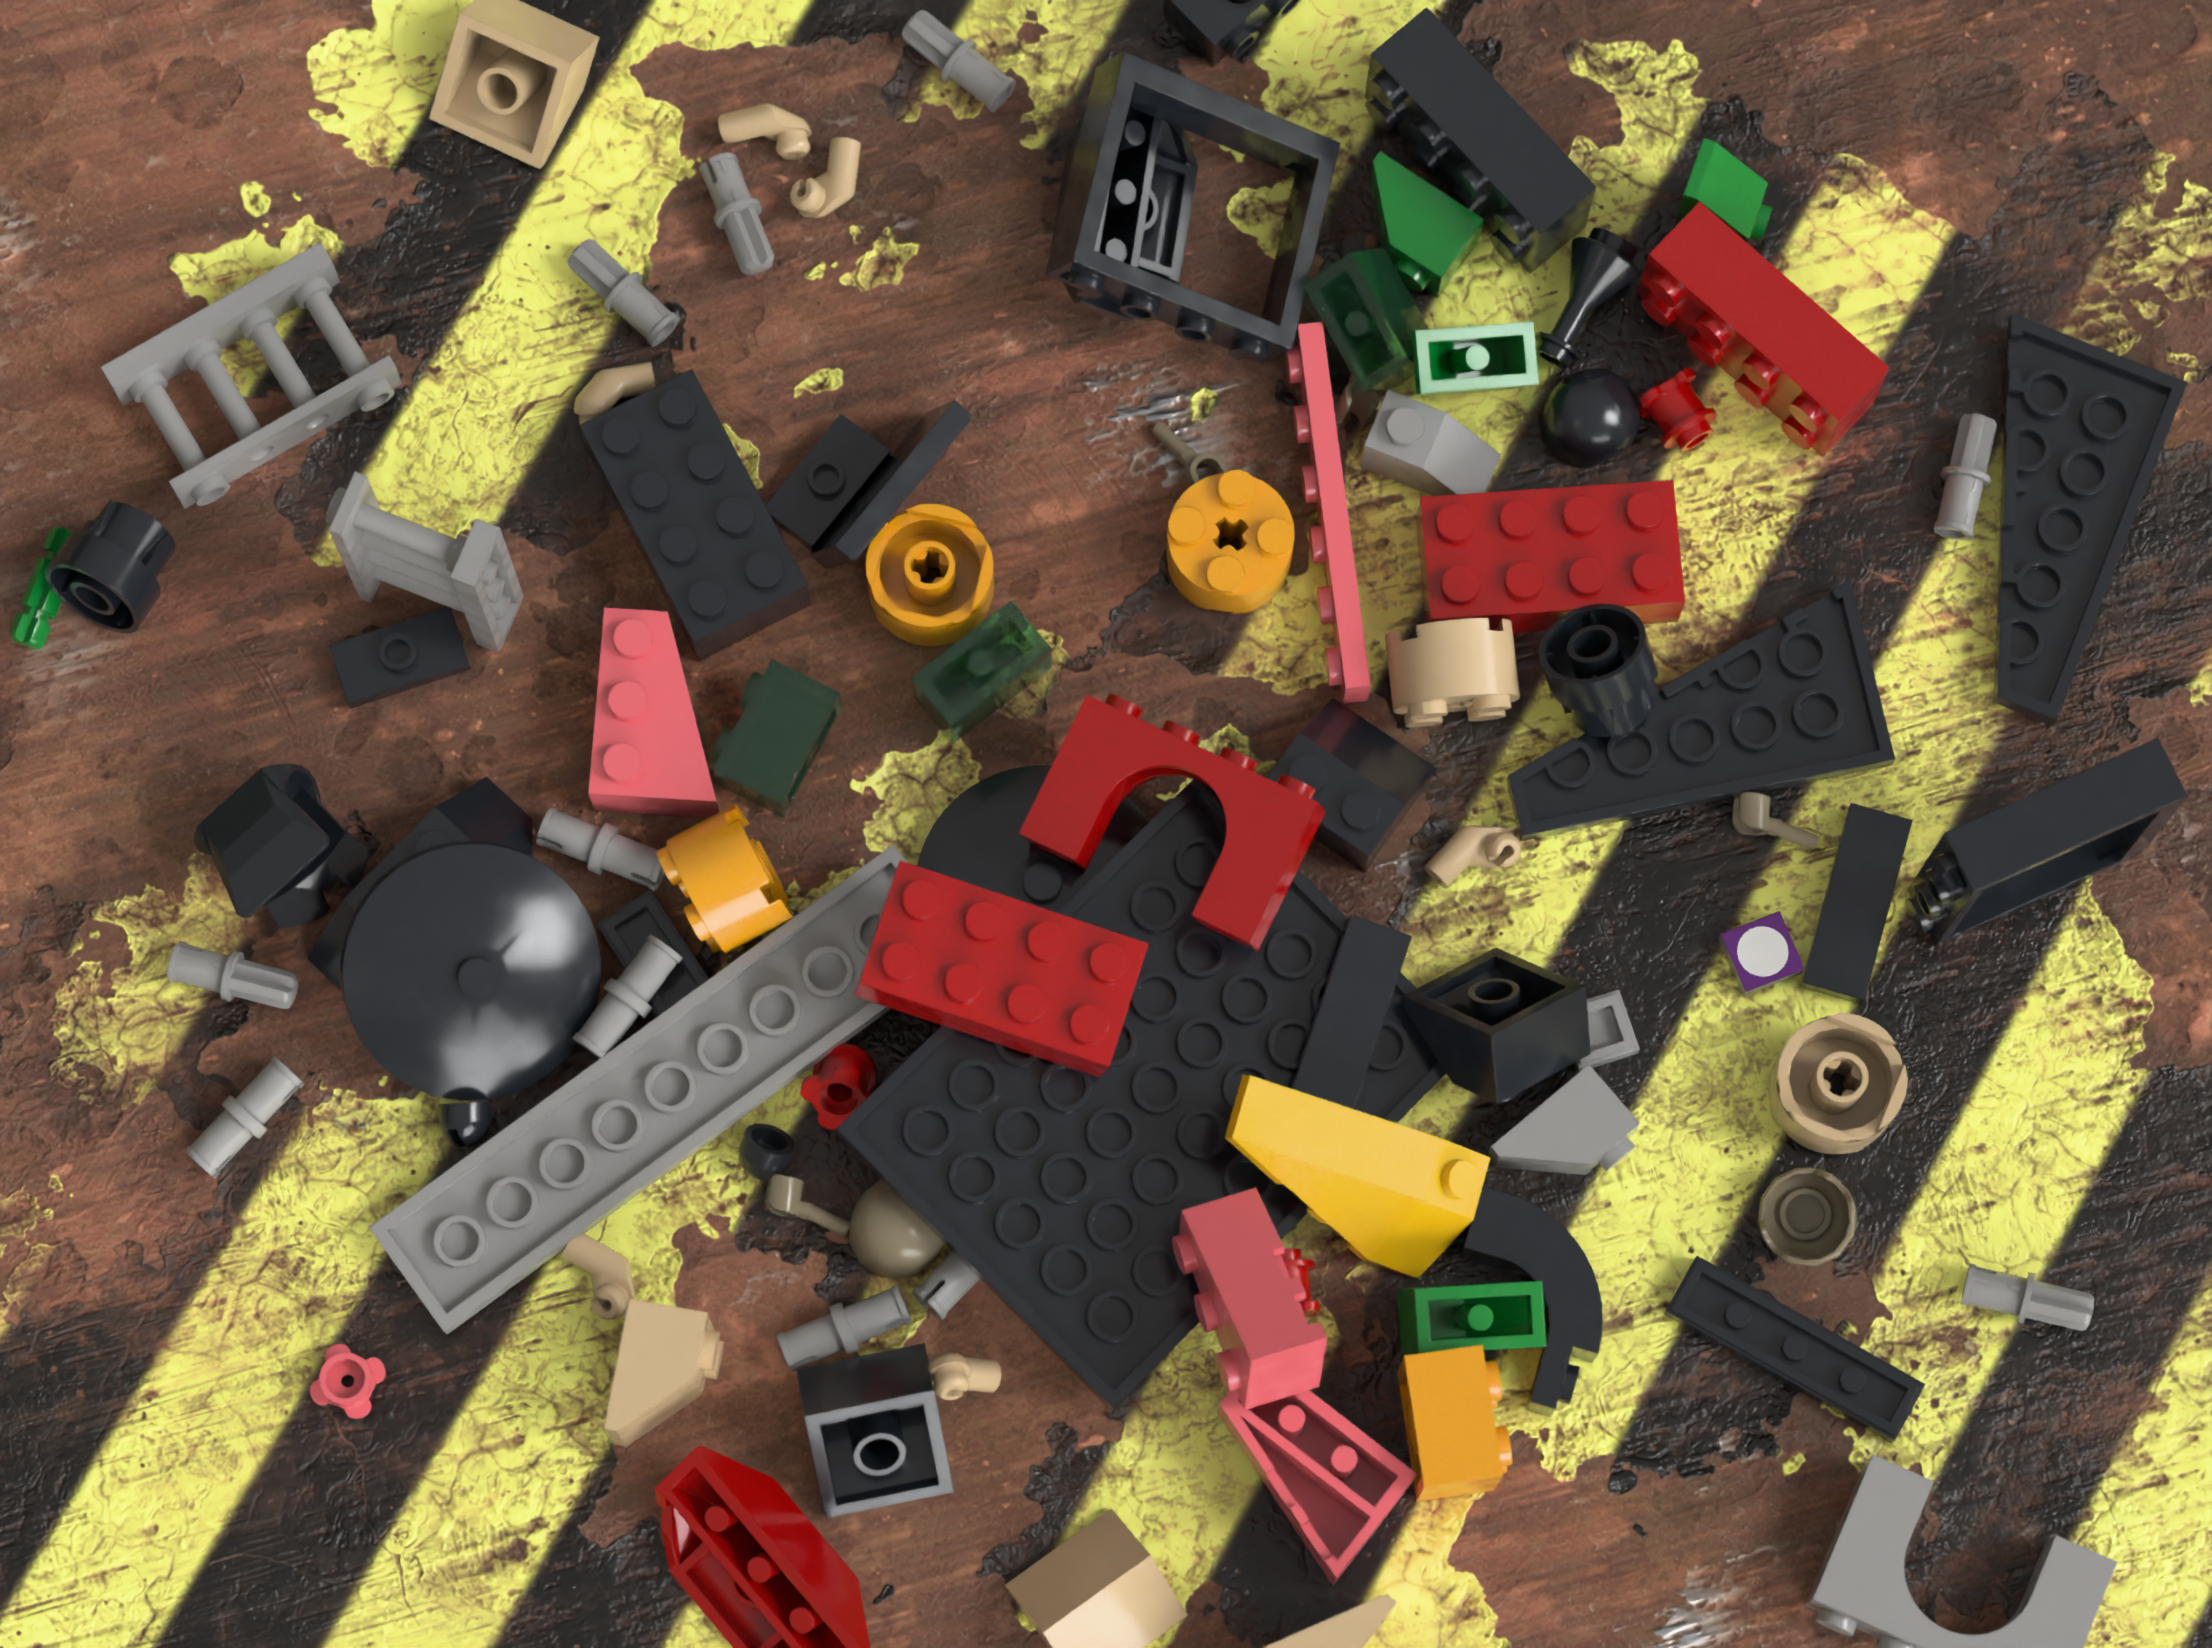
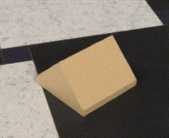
[1005,1508,1188,1648]

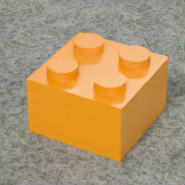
[1397,1345,1512,1502]

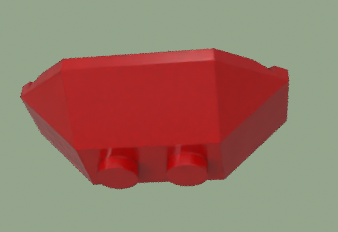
[654,1445,871,1648]

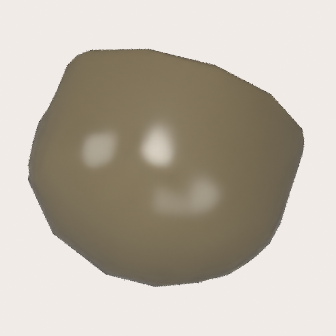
[1758,1167,1857,1266]
[848,1179,945,1279]

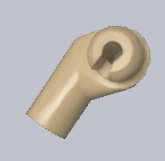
[718,103,812,160]
[790,137,861,218]
[574,362,656,425]
[1424,825,1521,889]
[562,1234,635,1320]
[929,1352,1001,1400]

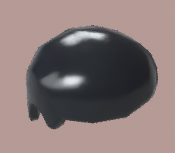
[1539,368,1642,468]

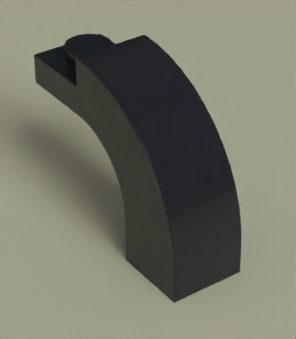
[1460,1186,1603,1417]

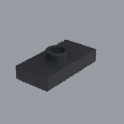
[765,414,891,551]
[329,606,471,709]

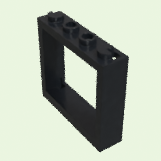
[1045,52,1340,363]
[1905,738,2188,946]

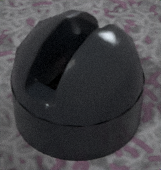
[438,1101,491,1147]
[739,1123,794,1179]

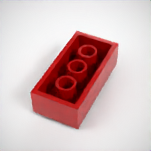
[1637,202,1890,457]
[1416,480,1685,633]
[853,860,1149,1078]

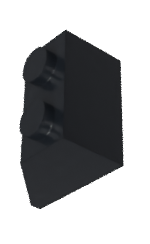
[1267,698,1437,873]
[1402,948,1591,1104]
[796,1343,954,1518]

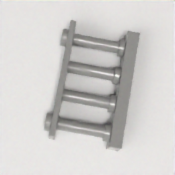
[101,242,402,509]
[326,472,524,653]

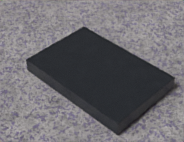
[810,400,971,569]

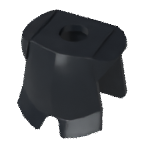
[194,764,368,929]

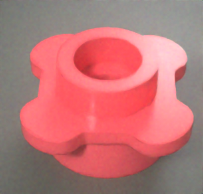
[310,1344,386,1419]

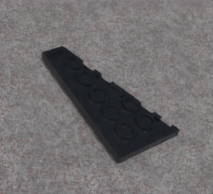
[1993,313,2188,726]
[1507,579,1895,841]

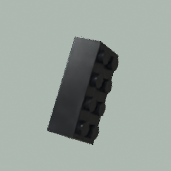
[1364,7,1596,274]
[579,369,811,661]

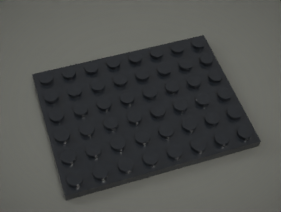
[835,780,1446,1411]

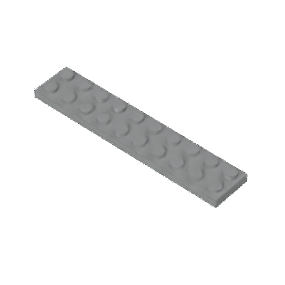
[369,844,906,1334]

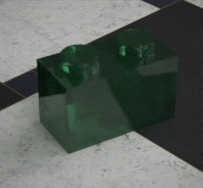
[1303,248,1429,394]
[911,600,1052,744]
[709,659,842,818]

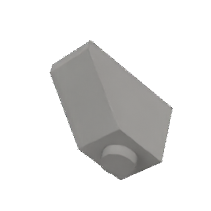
[1361,389,1501,496]
[1487,1065,1640,1175]

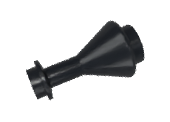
[1535,227,1639,369]

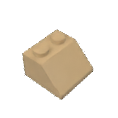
[429,0,600,169]
[604,1299,724,1447]

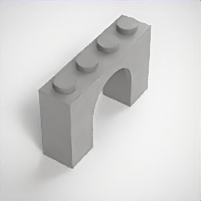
[1805,1455,2117,1648]

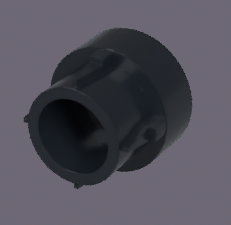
[45,500,176,633]
[1539,604,1659,739]

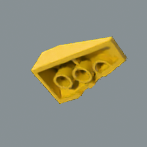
[1225,1075,1490,1279]

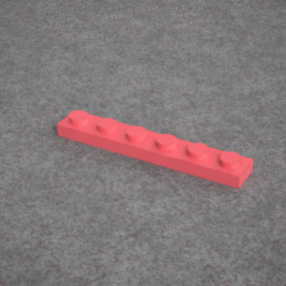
[1285,322,1371,704]

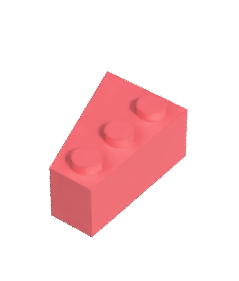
[588,607,719,818]
[1172,1188,1327,1410]
[1217,1389,1417,1585]

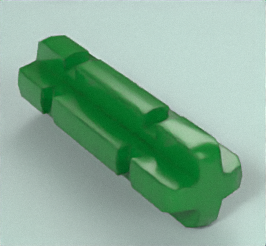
[9,527,75,649]

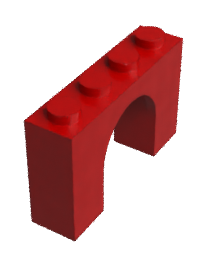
[1018,693,1326,951]

